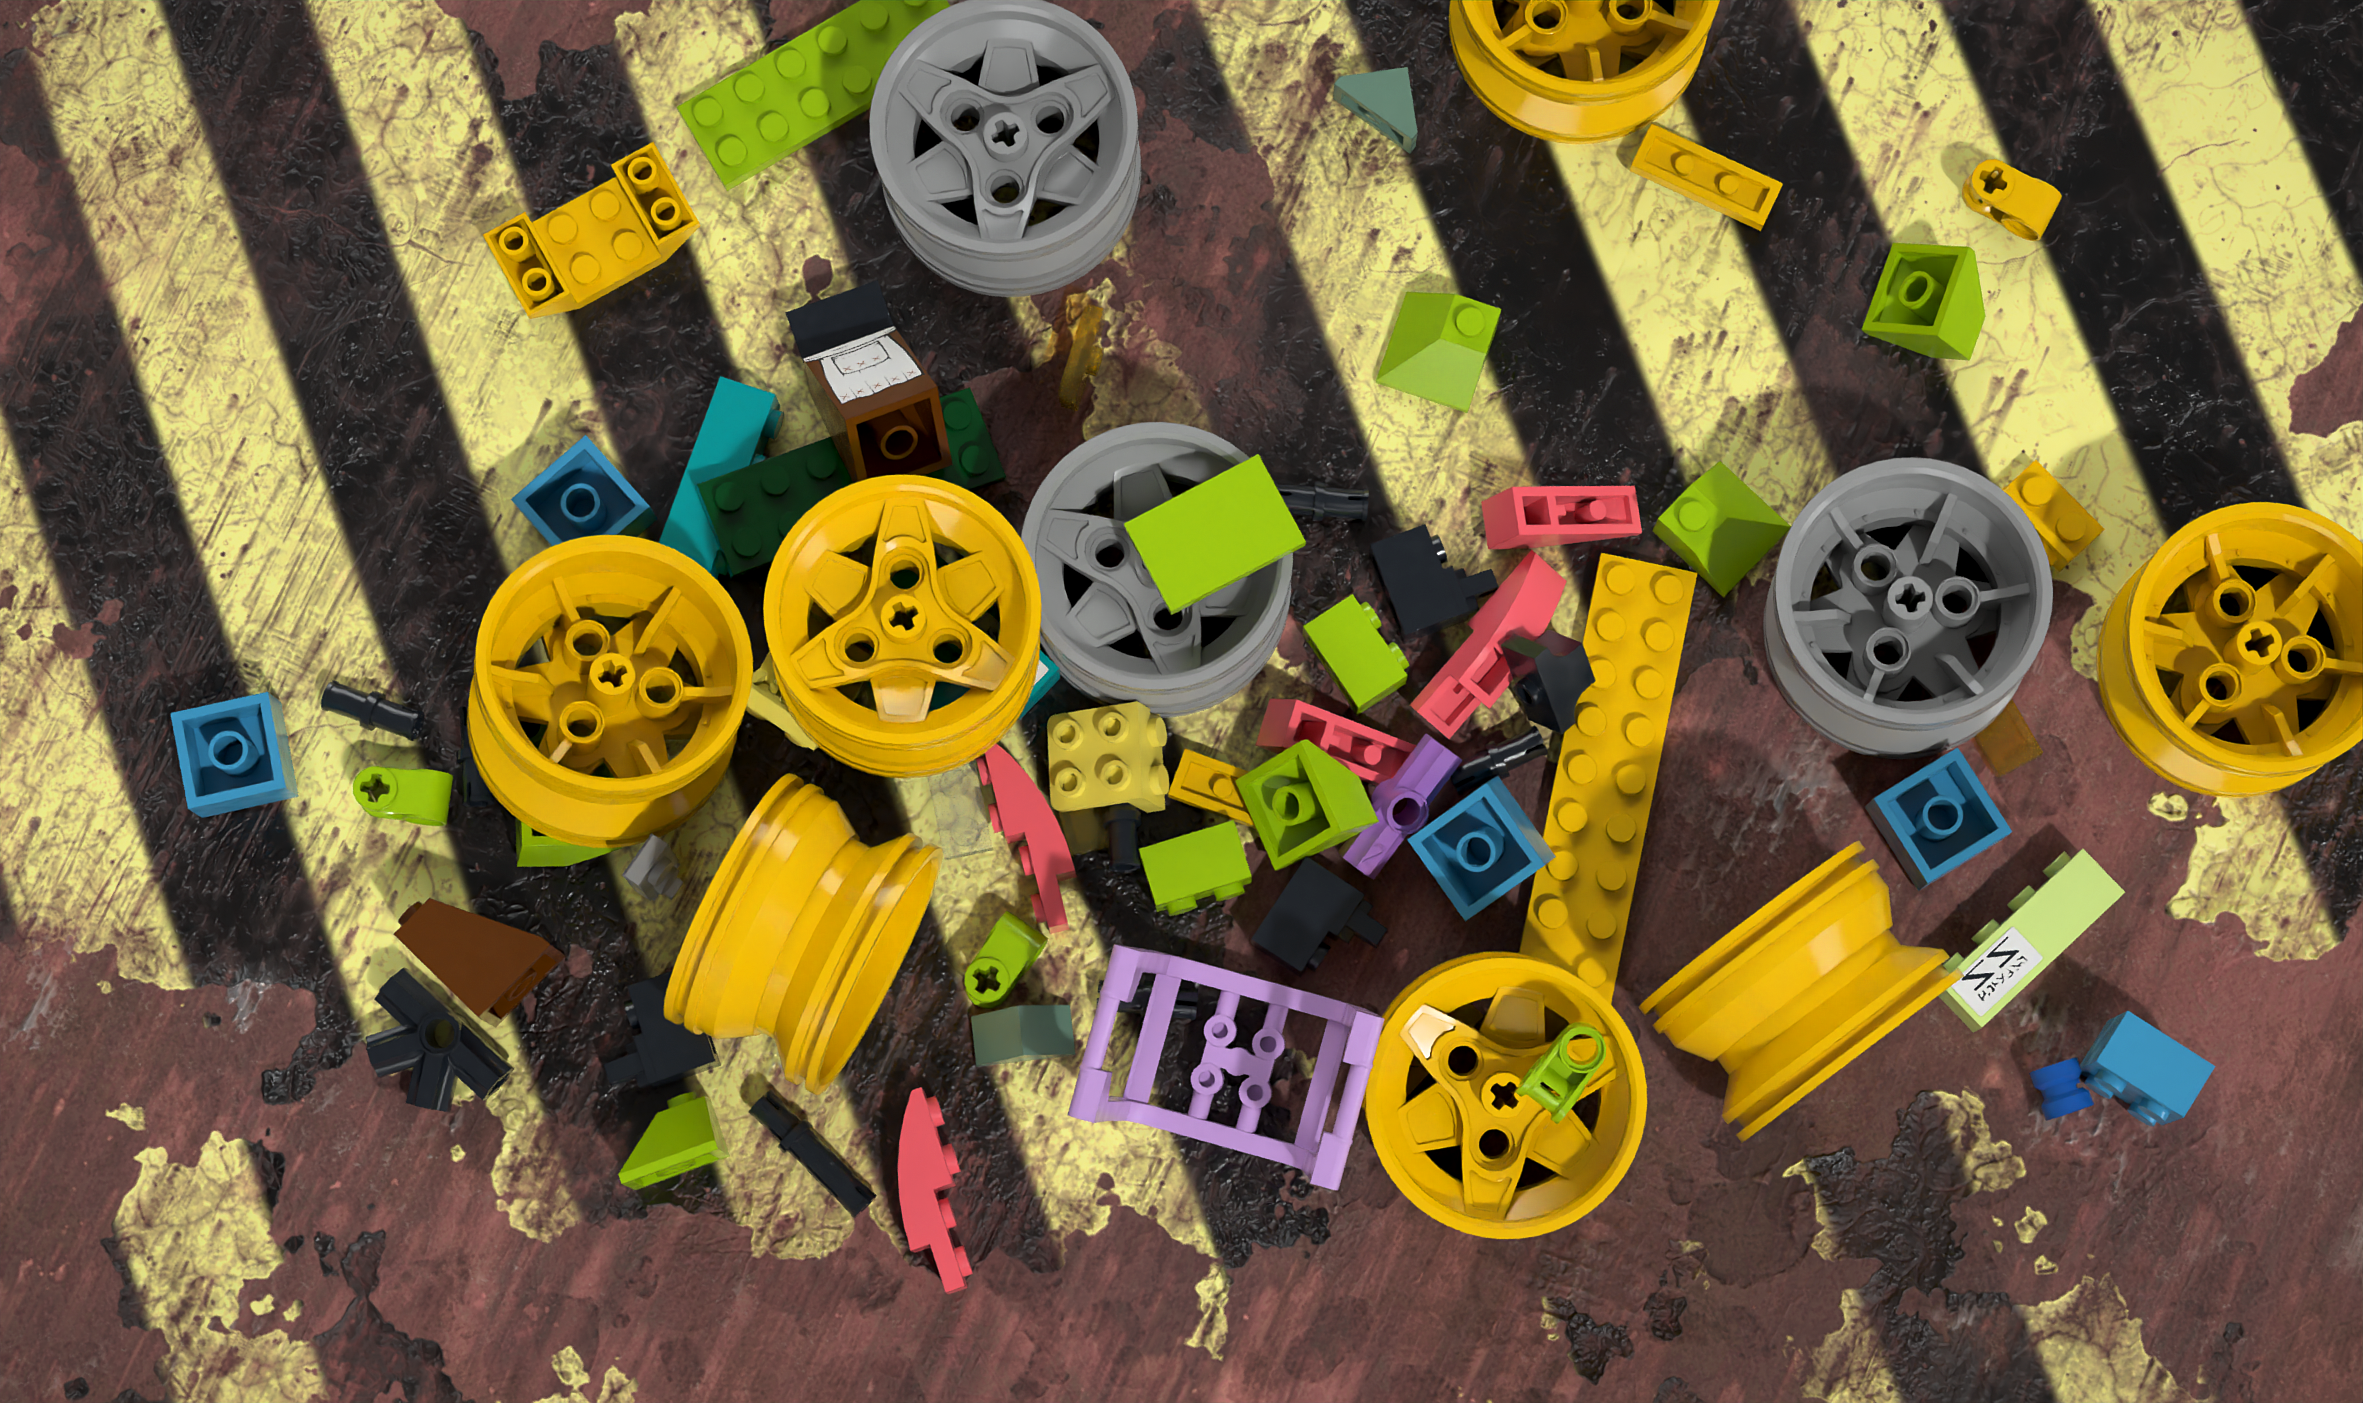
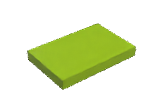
[1124,454,1306,615]

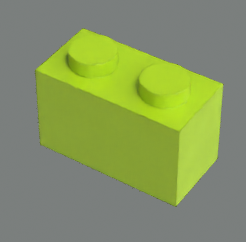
[1302,594,1409,716]
[1139,820,1252,916]

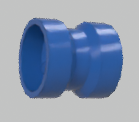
[2029,1057,2094,1121]

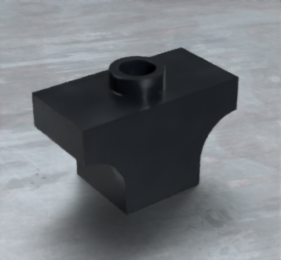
[1501,629,1596,734]

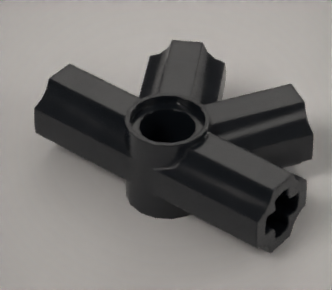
[366,967,515,1112]

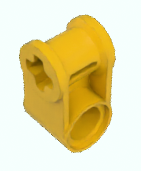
[1962,159,2062,241]

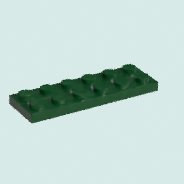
[696,387,1006,579]

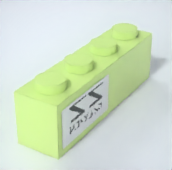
[1938,849,2125,1033]

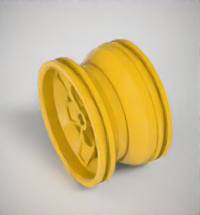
[1449,0,1720,144]
[763,474,1042,778]
[2096,502,2363,798]
[467,535,753,848]
[663,773,943,1095]
[1639,841,1964,1143]
[1363,951,1647,1239]

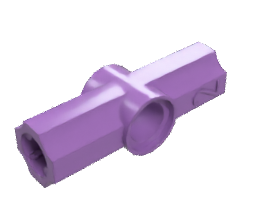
[1337,733,1462,880]

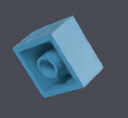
[511,435,657,547]
[170,692,299,818]
[1865,747,2012,891]
[1407,776,1556,921]
[2080,1011,2216,1127]

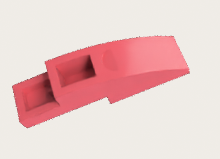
[1410,550,1567,739]
[976,744,1077,934]
[898,1087,973,1294]

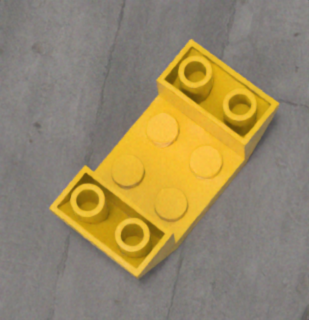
[483,142,701,319]

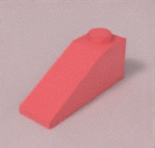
[1481,486,1642,549]
[1255,699,1416,786]

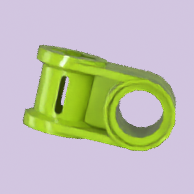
[353,766,453,826]
[965,911,1049,1009]
[1515,1022,1606,1124]

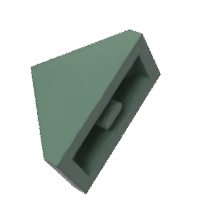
[1333,67,1418,154]
[971,1005,1076,1067]

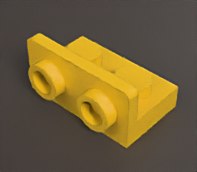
[2002,460,2105,572]

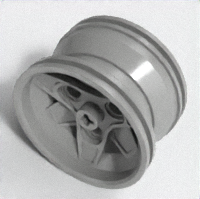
[869,0,1141,297]
[1021,422,1293,718]
[1763,457,2053,759]

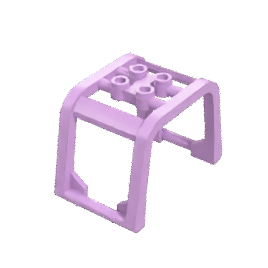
[1068,944,1385,1191]

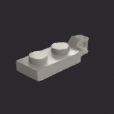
[622,833,683,901]

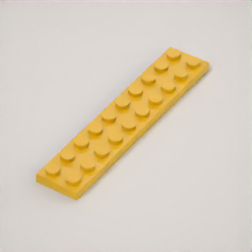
[1519,553,1697,1042]

